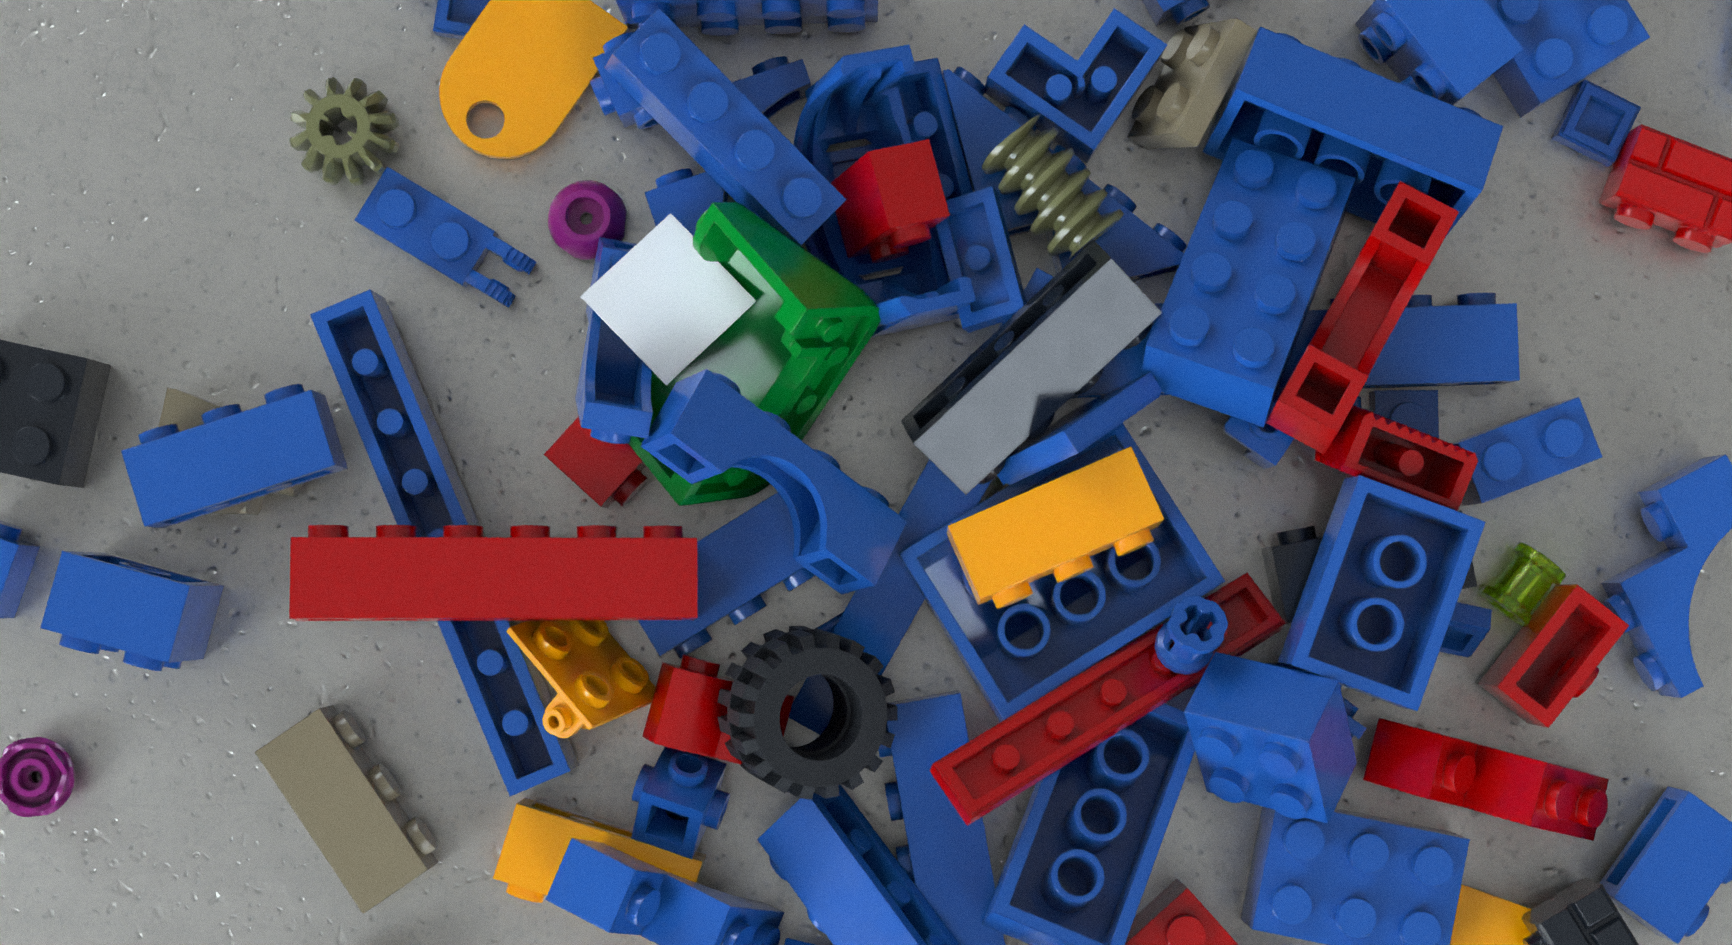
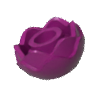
[548,180,627,260]
[0,737,75,817]

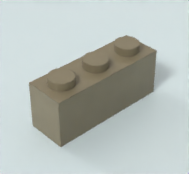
[255,705,439,914]

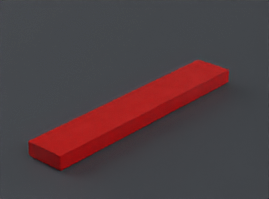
[930,572,1286,826]

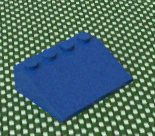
[899,423,1225,722]

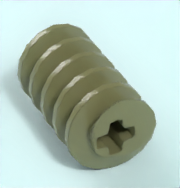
[982,114,1124,260]

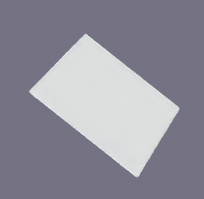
[580,213,756,386]

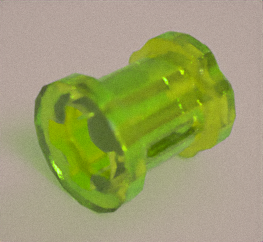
[1480,542,1566,627]

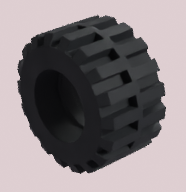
[718,626,898,800]

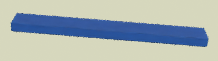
[789,267,1054,735]

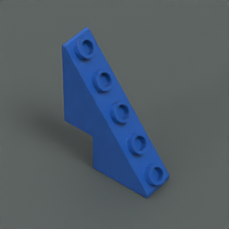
[942,66,1187,282]

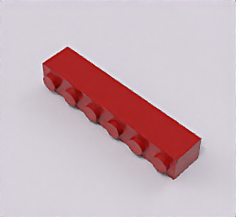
[289,525,698,621]

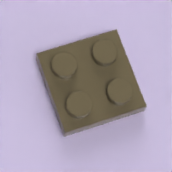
[1127,18,1258,150]

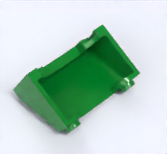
[628,202,881,506]

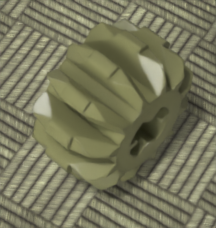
[289,77,400,186]

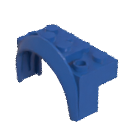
[793,45,976,338]

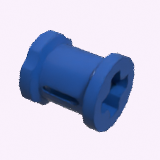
[1154,595,1228,675]

